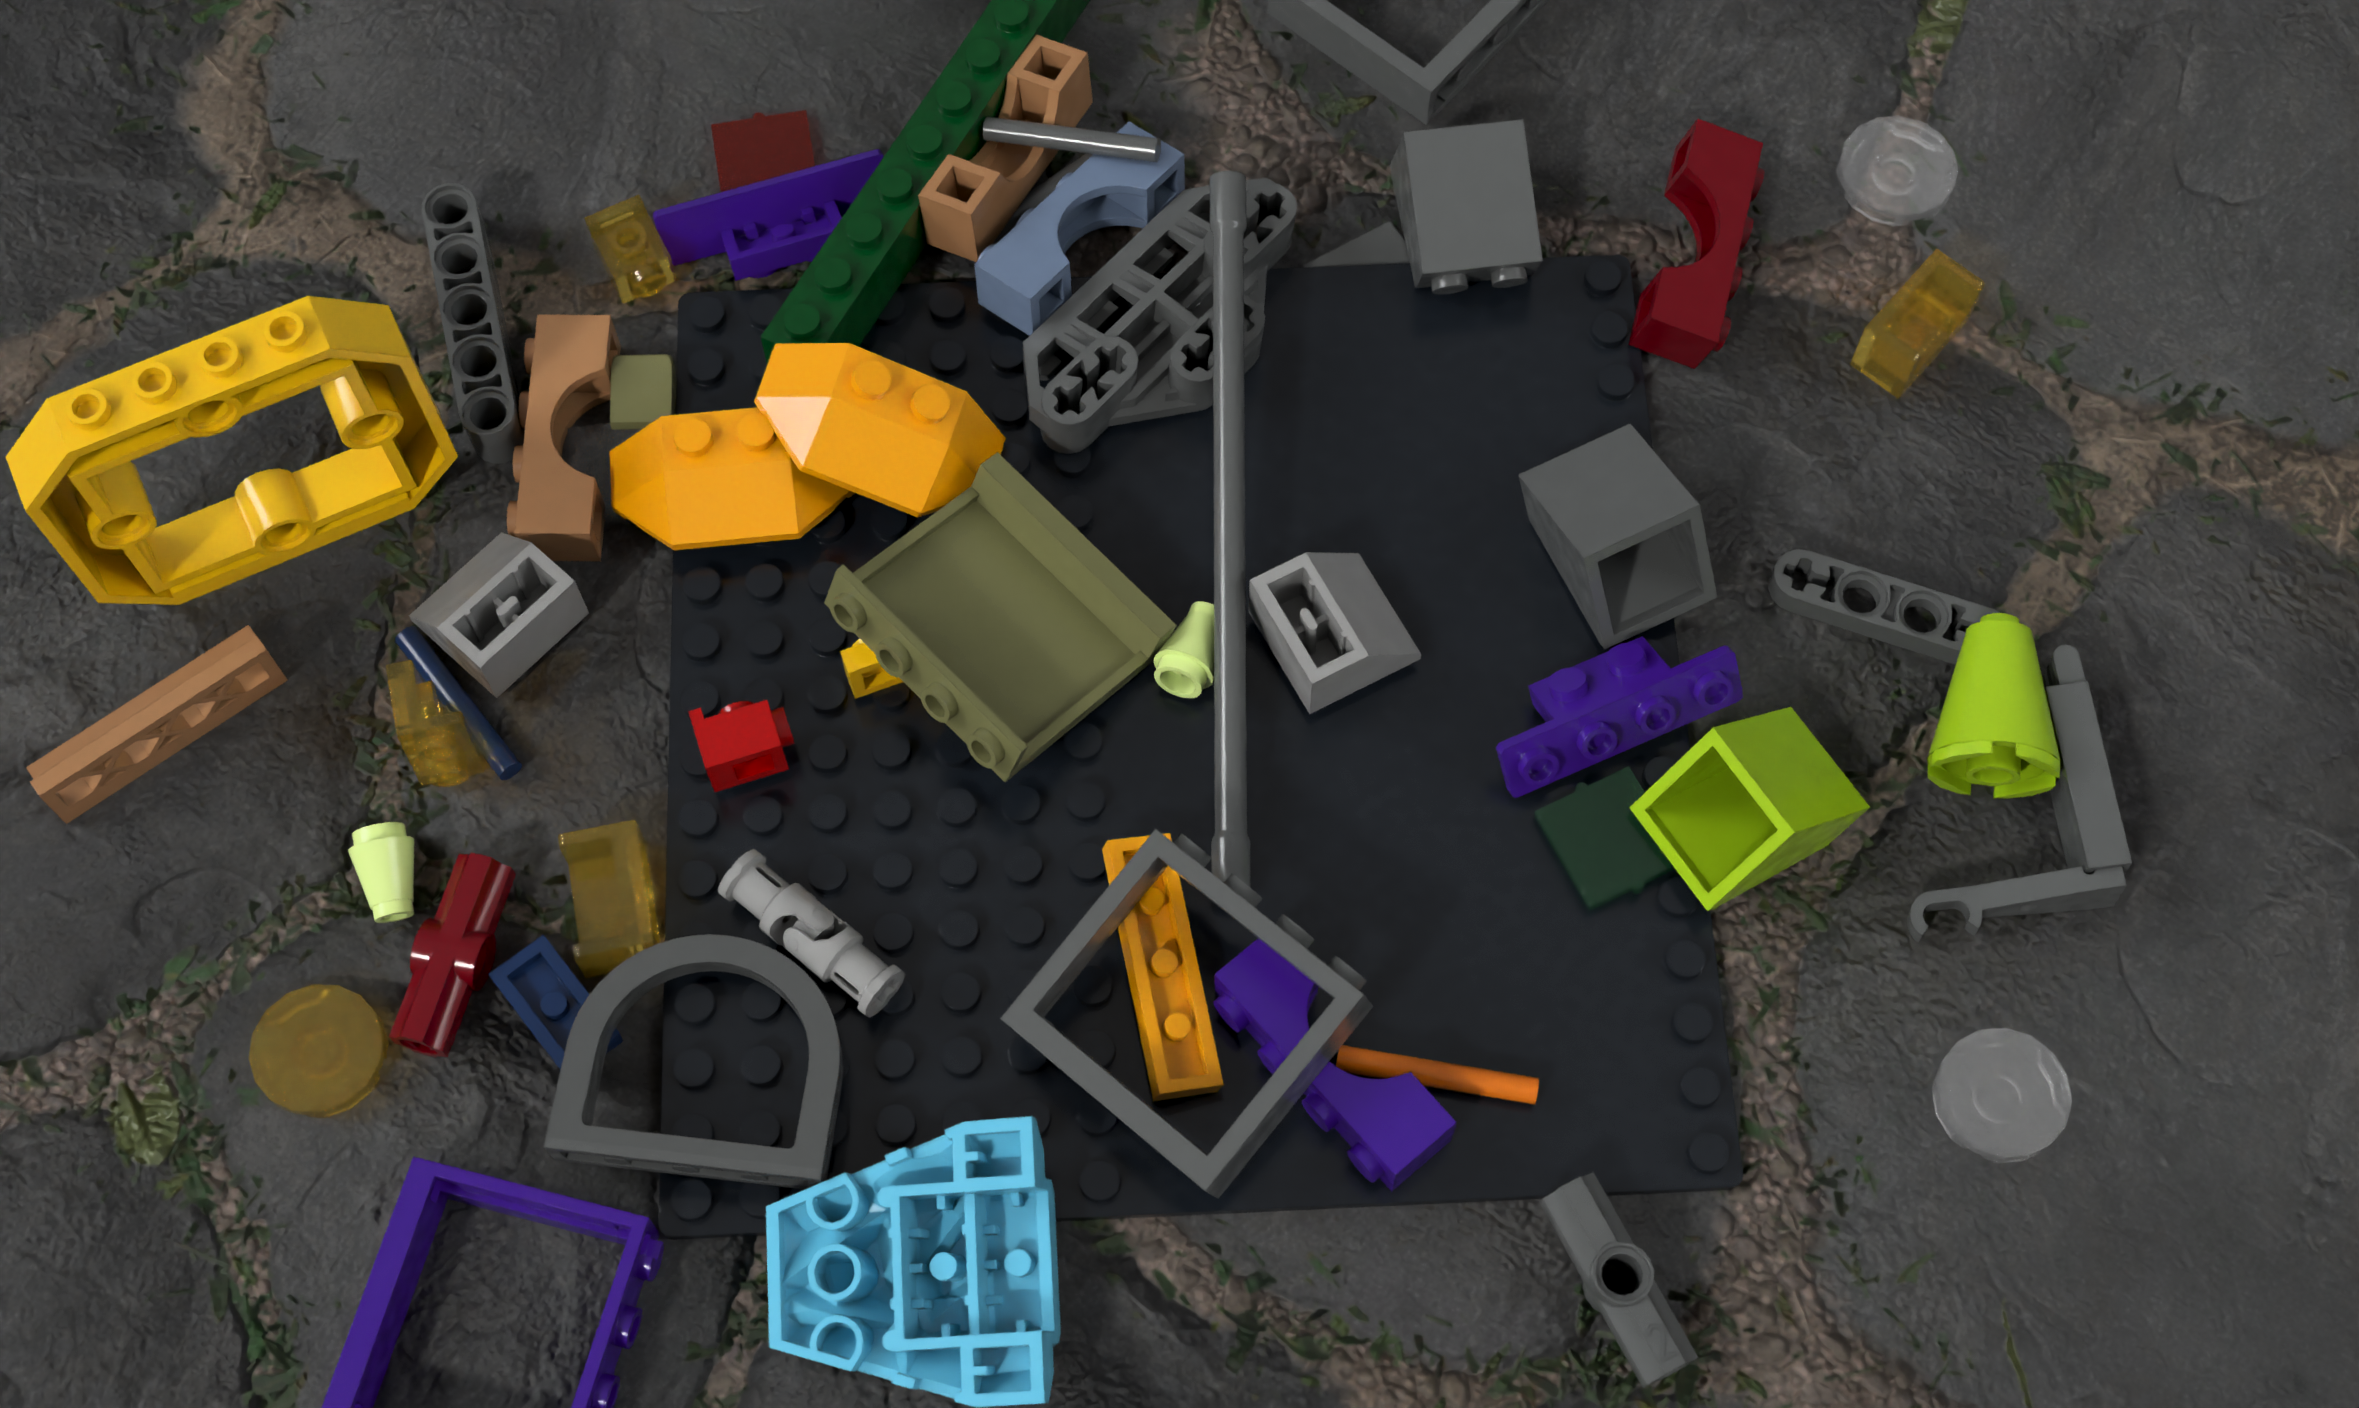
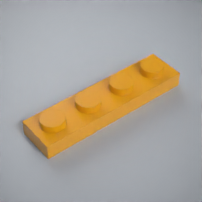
[1102,833,1224,1101]

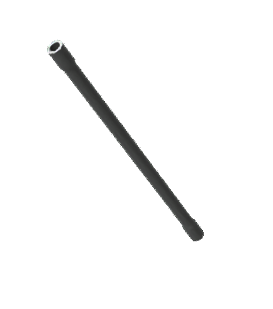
[1210,171,1251,888]

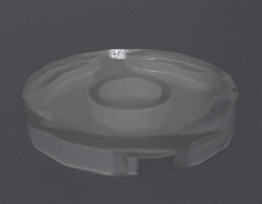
[1836,116,1958,226]
[1932,1028,2072,1163]

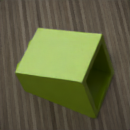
[1629,707,1870,911]

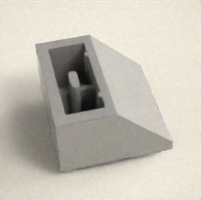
[409,532,589,698]
[1249,552,1421,714]

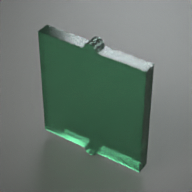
[1534,766,1675,911]

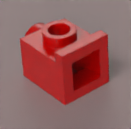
[688,700,795,792]

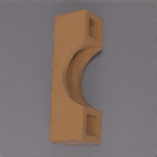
[918,35,1093,262]
[507,314,621,561]

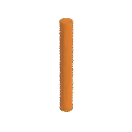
[1336,1045,1539,1105]

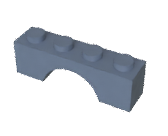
[974,122,1185,336]

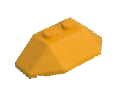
[754,343,1006,518]
[609,407,855,551]

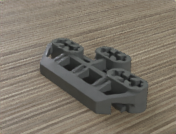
[1023,178,1297,454]

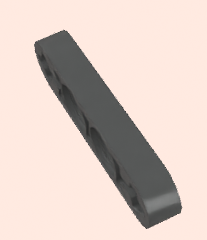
[1768,549,2000,665]

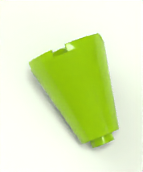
[1927,613,2061,799]

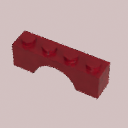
[1628,118,1765,369]

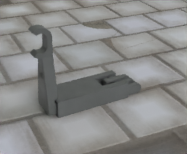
[1907,644,2132,943]

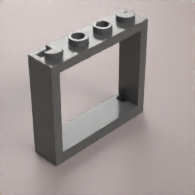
[1267,0,1549,126]
[1000,829,1373,1199]

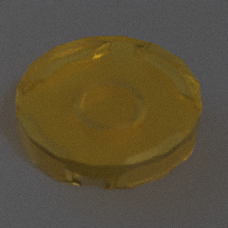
[249,984,389,1118]

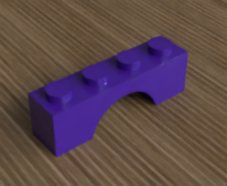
[1213,939,1457,1192]

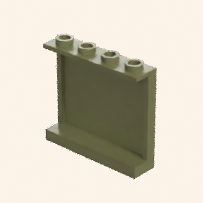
[824,452,1177,783]

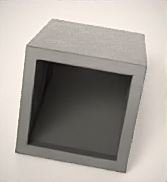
[1390,119,1543,294]
[1518,424,1717,649]

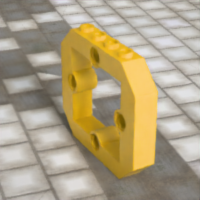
[6,296,458,605]

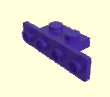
[653,149,884,281]
[1496,636,1743,798]

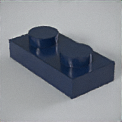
[488,935,623,1070]

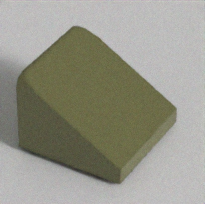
[610,354,677,430]

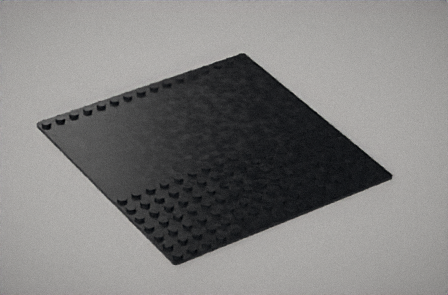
[659,255,1743,1240]

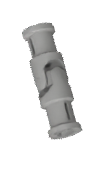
[718,849,906,1018]

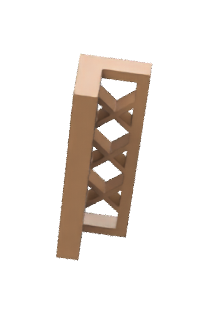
[26,625,288,824]

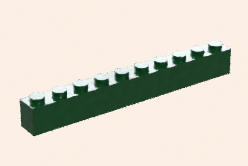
[760,0,1090,363]

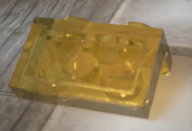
[386,660,484,787]

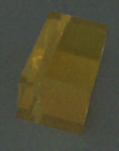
[1850,249,1985,399]
[558,819,661,978]

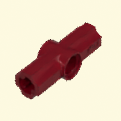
[389,852,516,1058]

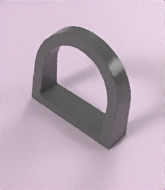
[544,934,843,1189]

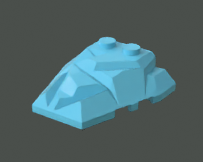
[766,1116,1061,1408]

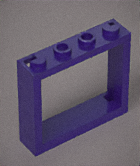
[321,1156,664,1408]

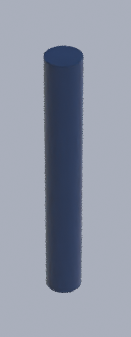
[395,626,522,780]

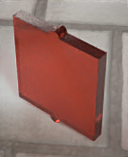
[711,110,815,192]

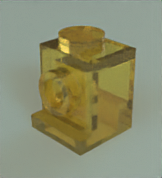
[584,194,677,304]

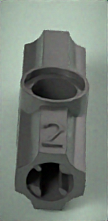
[1540,1172,1698,1388]

